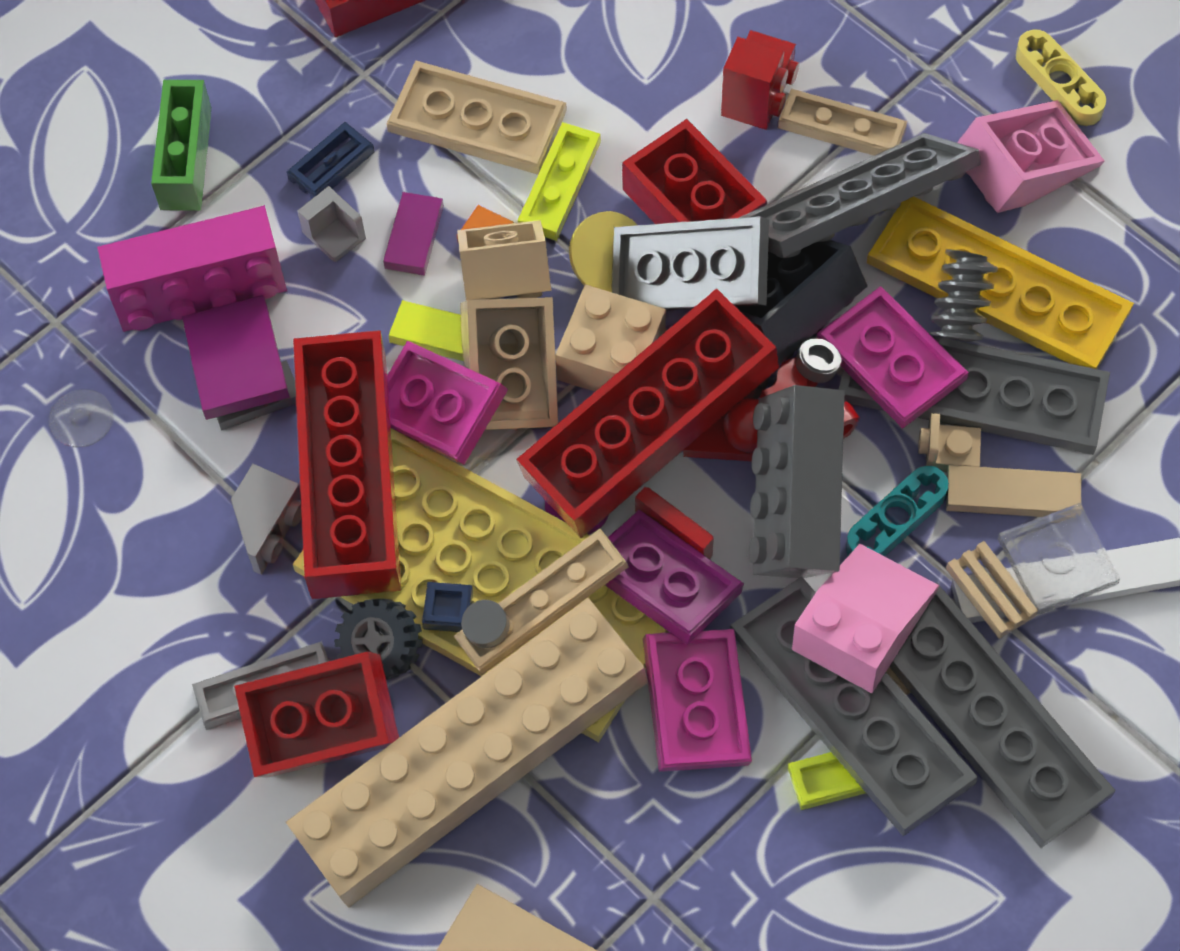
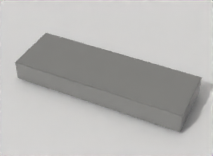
[192,641,328,730]

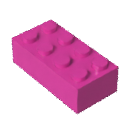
[97,205,287,332]

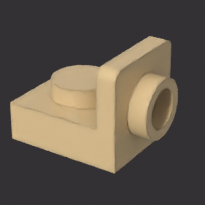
[918,413,981,472]

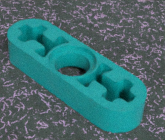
[846,466,949,557]

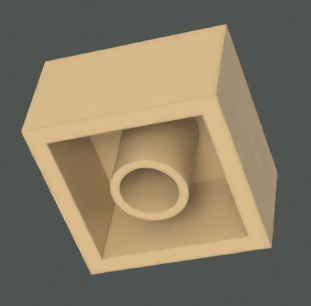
[457,220,551,300]
[555,284,666,392]

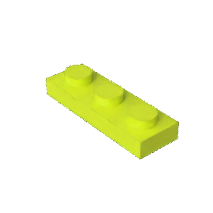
[518,122,601,241]

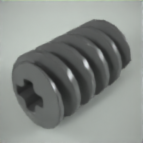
[929,249,998,342]

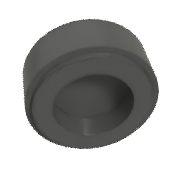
[795,339,841,383]
[461,600,510,648]

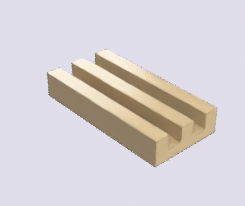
[946,541,1038,639]

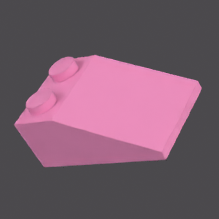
[957,100,1104,213]
[792,544,939,693]

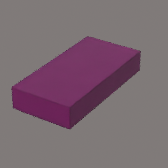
[383,192,444,276]

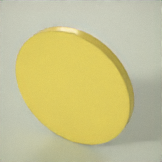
[569,211,637,292]

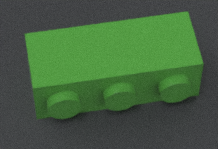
[151,80,212,211]

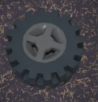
[334,599,423,680]

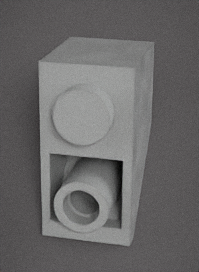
[231,464,302,575]

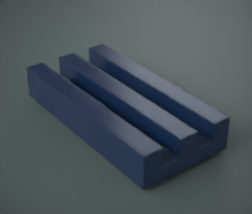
[286,122,375,199]

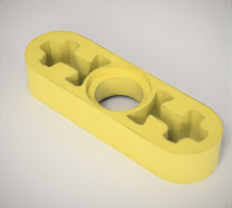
[1016,30,1106,126]

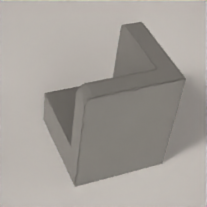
[297,186,366,262]

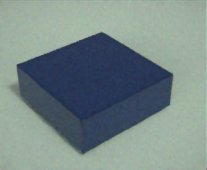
[422,582,473,632]

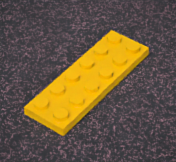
[866,196,1134,369]

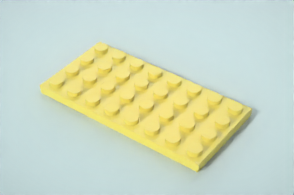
[293,428,669,743]

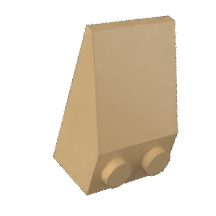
[460,297,558,430]

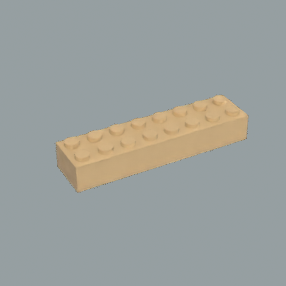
[286,598,647,908]

